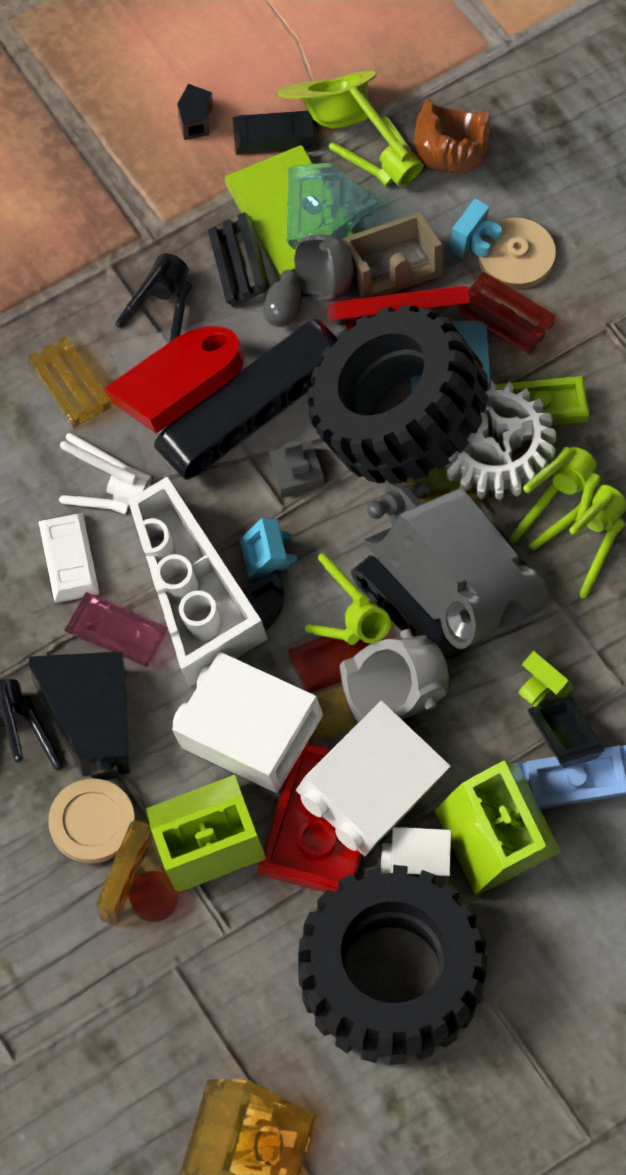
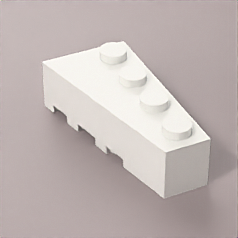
[128,477,268,687]

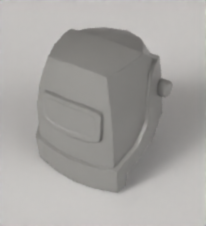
[339,629,449,723]

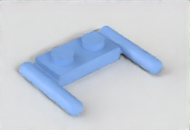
[514,745,626,868]

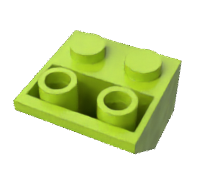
[435,760,561,896]
[146,774,266,893]

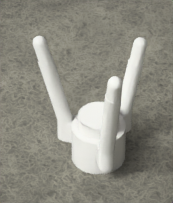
[59,433,152,515]

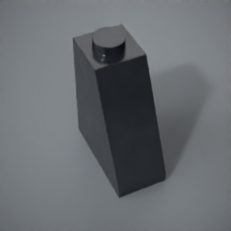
[29,651,130,780]

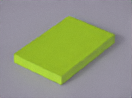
[225,145,354,281]

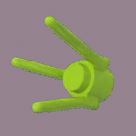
[329,87,424,187]
[509,447,601,543]
[529,485,626,599]
[305,553,394,645]

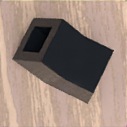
[177,84,213,140]

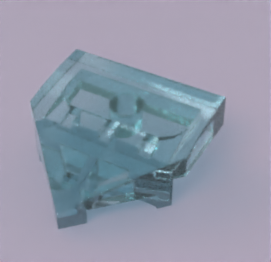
[286,163,380,249]

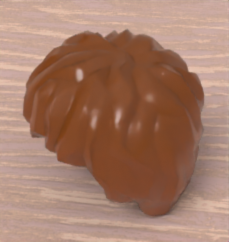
[414,100,492,175]

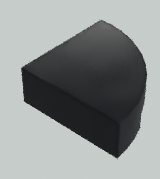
[241,570,284,631]

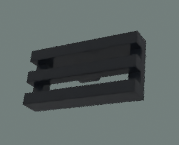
[208,212,270,307]

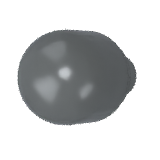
[263,270,301,327]

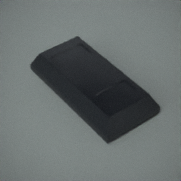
[232,111,320,155]
[528,697,604,768]

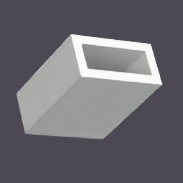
[172,651,323,793]
[296,700,450,856]

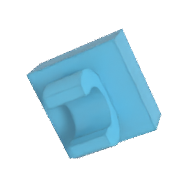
[448,198,502,259]
[240,518,297,580]

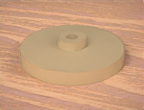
[478,218,556,289]
[48,778,135,864]

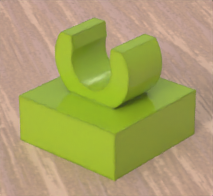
[518,651,575,707]

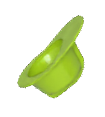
[276,70,377,129]

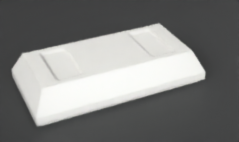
[38,513,100,603]

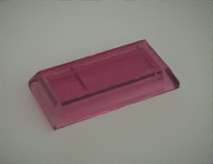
[65,592,168,667]

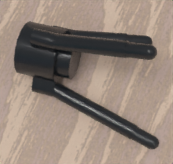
[116,253,192,341]
[0,679,63,771]

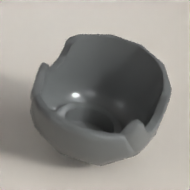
[294,235,354,301]

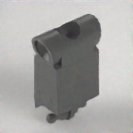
[364,482,549,649]

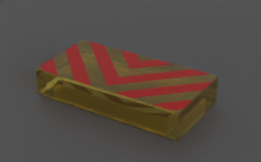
[96,819,152,926]

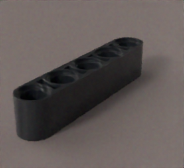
[154,318,338,480]

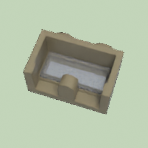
[341,212,443,298]

